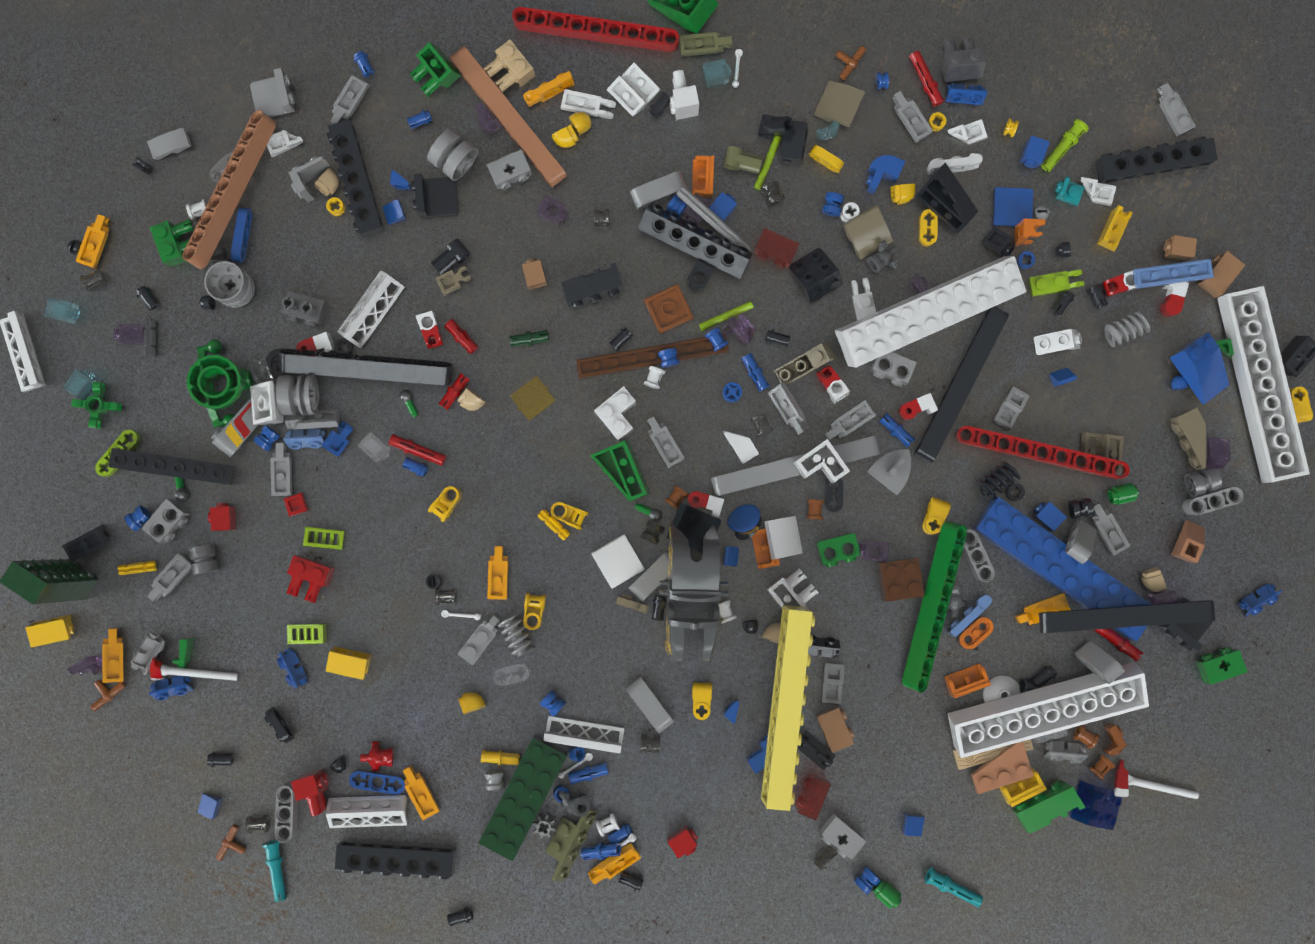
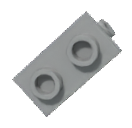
[130,633,165,675]
[1044,740,1088,764]

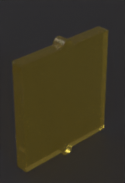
[510,376,555,421]

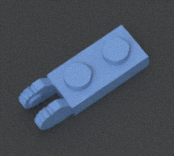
[947,594,992,637]

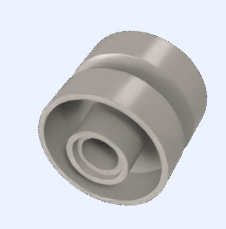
[427,128,478,181]

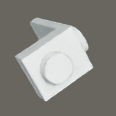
[1034,329,1082,355]

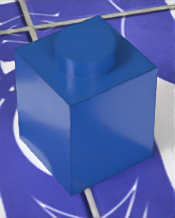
[1019,135,1050,168]
[709,192,737,222]
[1032,502,1067,532]

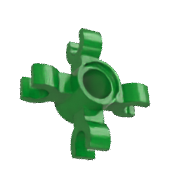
[71,382,122,429]

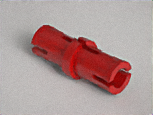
[444,319,479,354]
[438,373,470,410]

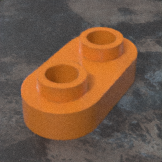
[958,617,994,649]

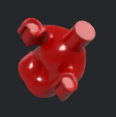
[360,741,394,772]

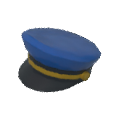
[727,504,762,540]

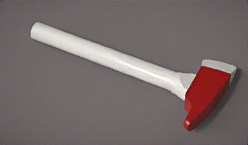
[150,657,238,681]
[1114,759,1199,799]

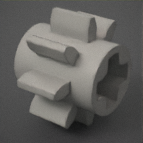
[532,814,556,839]

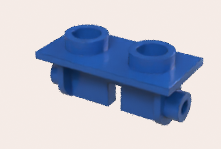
[945,83,988,105]
[1239,583,1282,617]
[276,648,308,689]
[148,676,194,701]

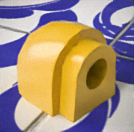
[569,112,592,136]
[551,125,579,148]
[890,183,916,205]
[458,692,486,715]

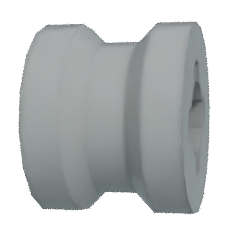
[485,771,505,790]

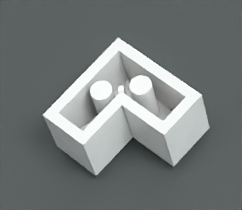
[594,386,636,442]
[794,439,850,483]

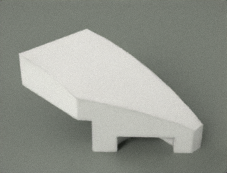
[948,119,988,145]
[267,130,303,157]
[1080,177,1116,206]
[723,430,759,464]

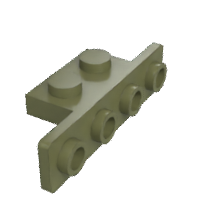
[545,809,597,882]

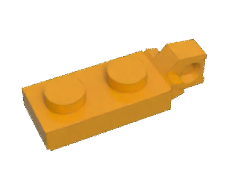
[523,71,575,107]
[76,214,109,269]
[487,546,509,600]
[1015,593,1070,625]
[102,628,123,683]
[403,765,441,821]
[588,842,641,885]

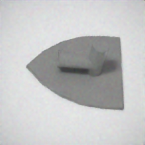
[867,449,911,495]

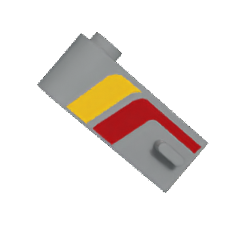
[211,398,258,458]

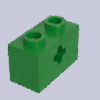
[1196,647,1248,685]

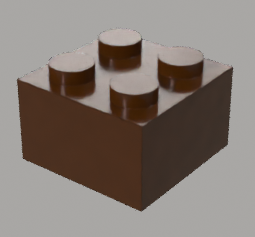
[877,557,924,602]

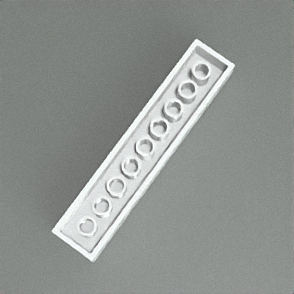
[835,256,1027,368]
[1217,286,1310,483]
[947,662,1149,758]

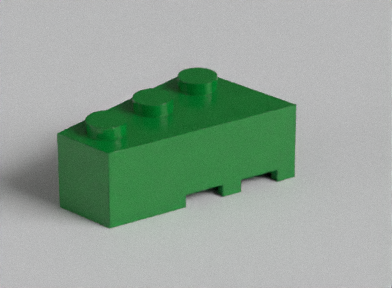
[590,440,651,502]
[1012,780,1085,834]

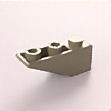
[774,342,837,386]
[1170,407,1206,470]

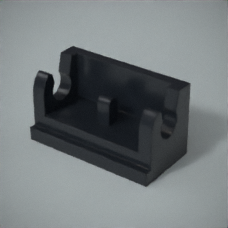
[780,121,809,165]
[1281,336,1315,377]
[62,524,110,562]

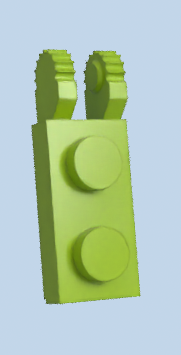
[1028,270,1085,297]

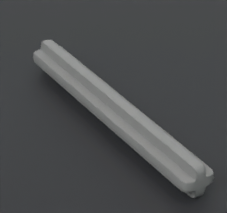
[677,186,751,251]

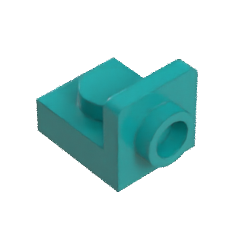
[1055,176,1085,206]

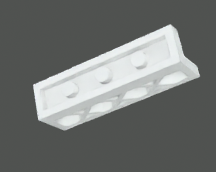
[337,270,405,349]
[0,311,46,392]
[543,715,624,753]
[326,795,408,828]

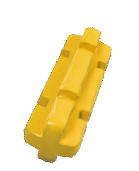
[538,509,570,540]
[117,561,157,575]

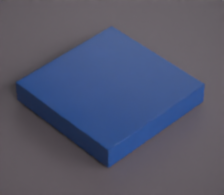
[993,187,1033,227]

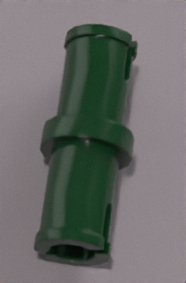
[509,330,549,348]

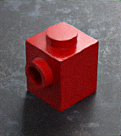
[208,503,236,531]
[667,825,698,859]

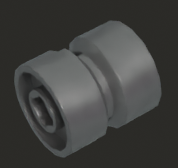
[1184,466,1222,498]
[188,544,219,575]

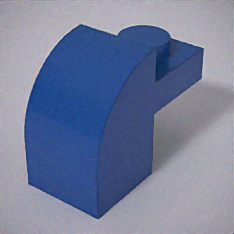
[866,155,905,194]

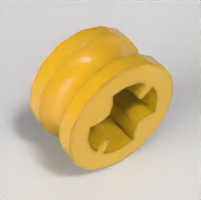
[928,112,946,132]
[1003,118,1019,138]
[326,197,345,216]

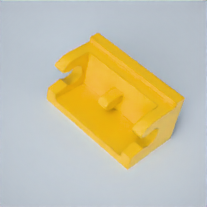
[1097,205,1133,252]
[25,614,74,648]
[326,646,372,680]
[999,767,1047,807]

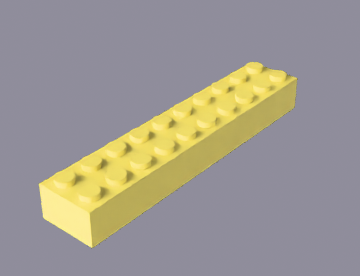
[761,605,815,811]

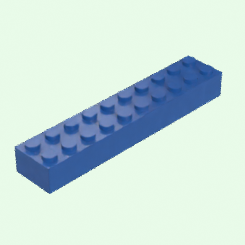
[971,497,1151,641]

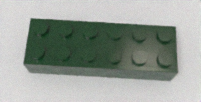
[0,558,98,605]
[478,735,569,861]

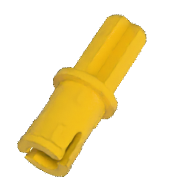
[481,750,520,766]

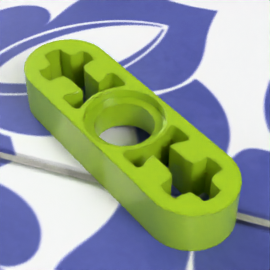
[95,430,141,477]

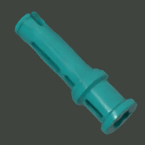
[262,840,287,902]
[924,867,983,908]

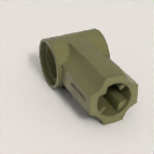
[723,146,763,174]

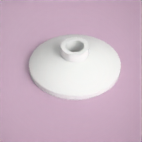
[983,675,1021,703]

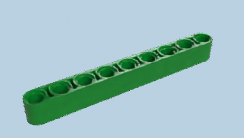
[902,521,967,693]

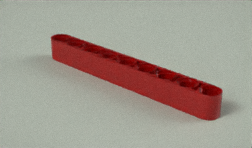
[512,7,679,52]
[955,426,1130,479]

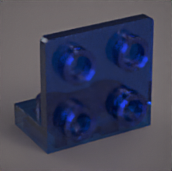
[1070,780,1122,830]

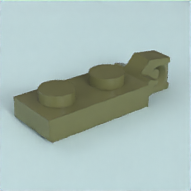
[679,32,733,57]

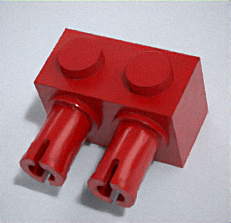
[286,555,335,603]
[291,769,329,816]

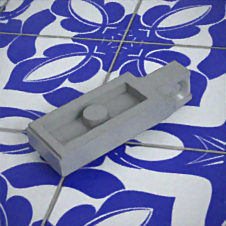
[330,75,370,124]
[1157,83,1196,137]
[892,91,933,143]
[768,382,809,435]
[824,400,876,440]
[285,409,341,430]
[647,416,685,468]
[270,443,292,496]
[1091,503,1130,556]
[147,553,193,602]
[458,615,501,666]

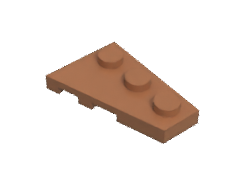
[971,741,1033,794]

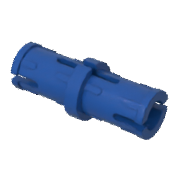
[741,353,770,392]
[879,412,915,447]
[568,762,609,785]
[581,843,621,860]

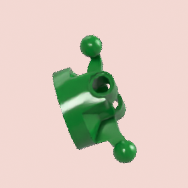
[187,339,254,428]

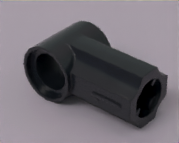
[757,114,794,139]
[431,238,471,275]

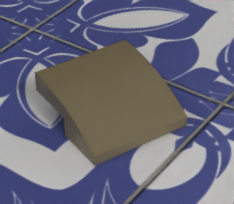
[814,81,865,127]
[843,205,893,260]
[1079,432,1124,474]

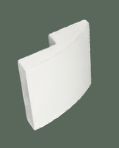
[607,63,661,117]
[764,516,803,560]
[591,534,645,589]

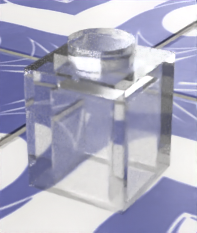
[358,432,391,462]

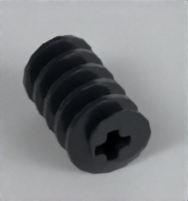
[976,461,1021,502]

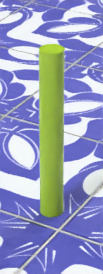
[754,135,782,190]
[699,301,754,331]

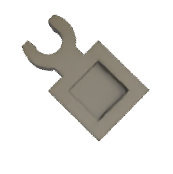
[435,266,472,296]
[615,594,649,613]

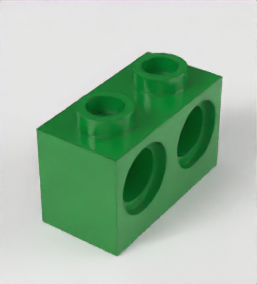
[815,533,861,568]

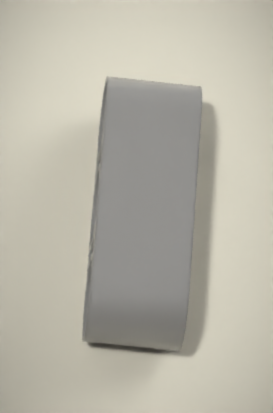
[630,171,688,210]
[1182,487,1244,515]
[1065,519,1097,564]
[962,529,995,582]
[629,550,669,602]
[1075,641,1125,684]
[626,677,675,733]
[275,782,298,843]

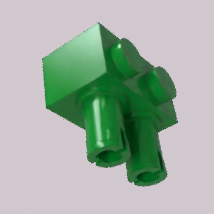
[409,42,461,97]
[149,219,195,267]

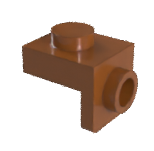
[1103,723,1127,756]

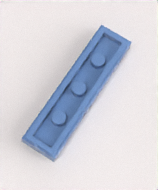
[1133,258,1214,289]

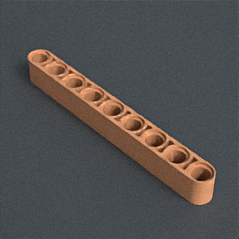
[449,46,567,188]
[183,110,276,269]

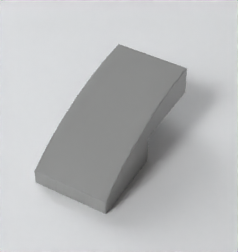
[147,128,192,160]
[992,386,1030,431]
[821,663,844,705]

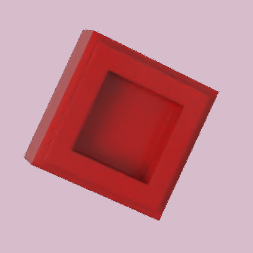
[283,492,309,517]

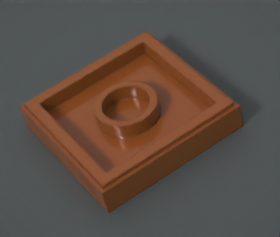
[644,284,694,334]

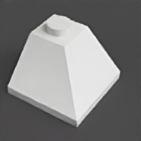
[250,381,284,425]

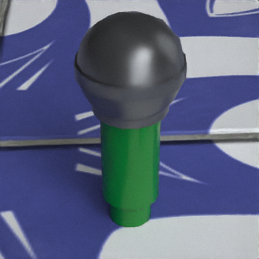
[399,390,418,418]
[174,477,188,501]
[634,503,662,522]

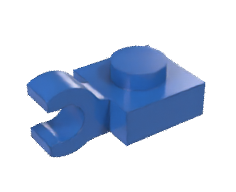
[321,421,353,457]

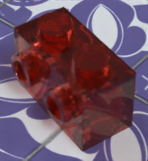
[754,228,800,268]
[795,773,831,821]

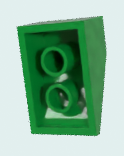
[647,0,718,34]

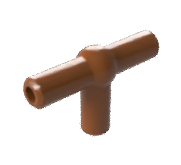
[836,46,866,80]
[91,680,126,711]
[215,824,246,861]

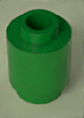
[1107,482,1139,505]
[872,879,902,909]

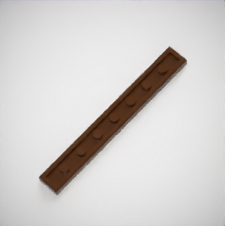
[576,333,729,379]

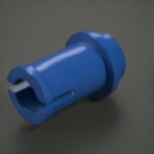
[354,51,375,77]
[407,110,433,130]
[402,457,429,477]
[608,824,634,844]

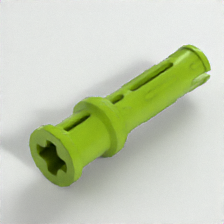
[1040,119,1089,172]

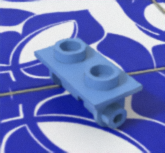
[283,428,326,449]

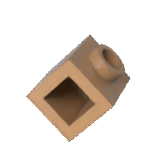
[1163,235,1197,261]
[522,258,547,290]

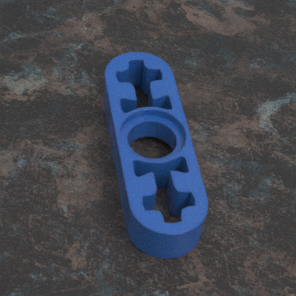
[231,207,252,263]
[349,770,405,795]

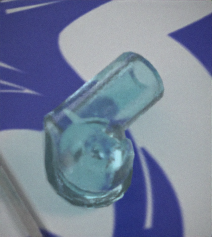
[817,120,841,140]

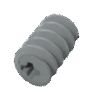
[1104,312,1150,347]
[498,614,535,657]

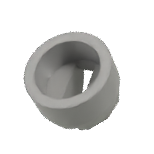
[1033,205,1050,219]

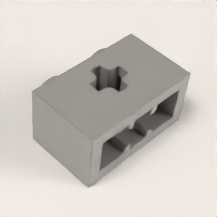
[486,150,532,190]
[819,813,867,860]

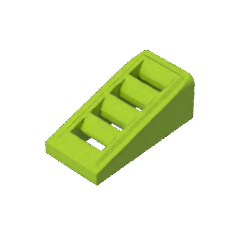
[303,526,344,550]
[287,623,327,644]

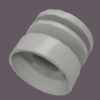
[204,261,255,308]
[276,375,319,416]

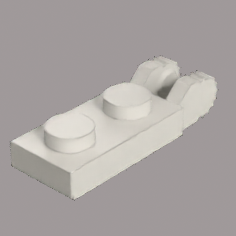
[561,89,616,119]
[927,153,983,175]
[851,277,876,320]

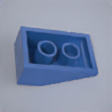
[1170,332,1229,405]

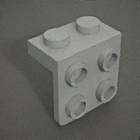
[250,68,295,117]
[288,156,332,202]

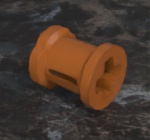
[664,485,689,509]
[806,499,824,520]
[1073,724,1100,749]
[1089,755,1116,781]

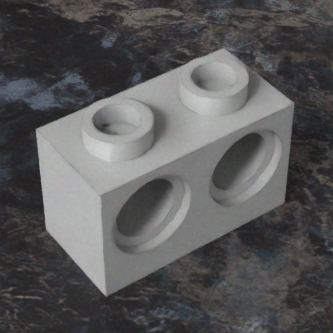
[870,352,917,387]
[141,499,190,543]

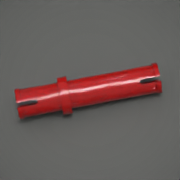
[909,50,945,107]
[388,434,446,466]
[1094,628,1143,662]

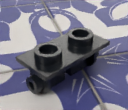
[808,635,841,658]
[797,731,836,770]

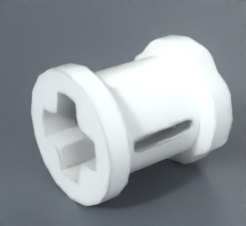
[186,199,208,221]
[840,202,860,223]
[643,366,666,390]
[718,600,737,624]
[595,813,620,837]

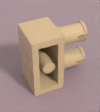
[483,39,535,93]

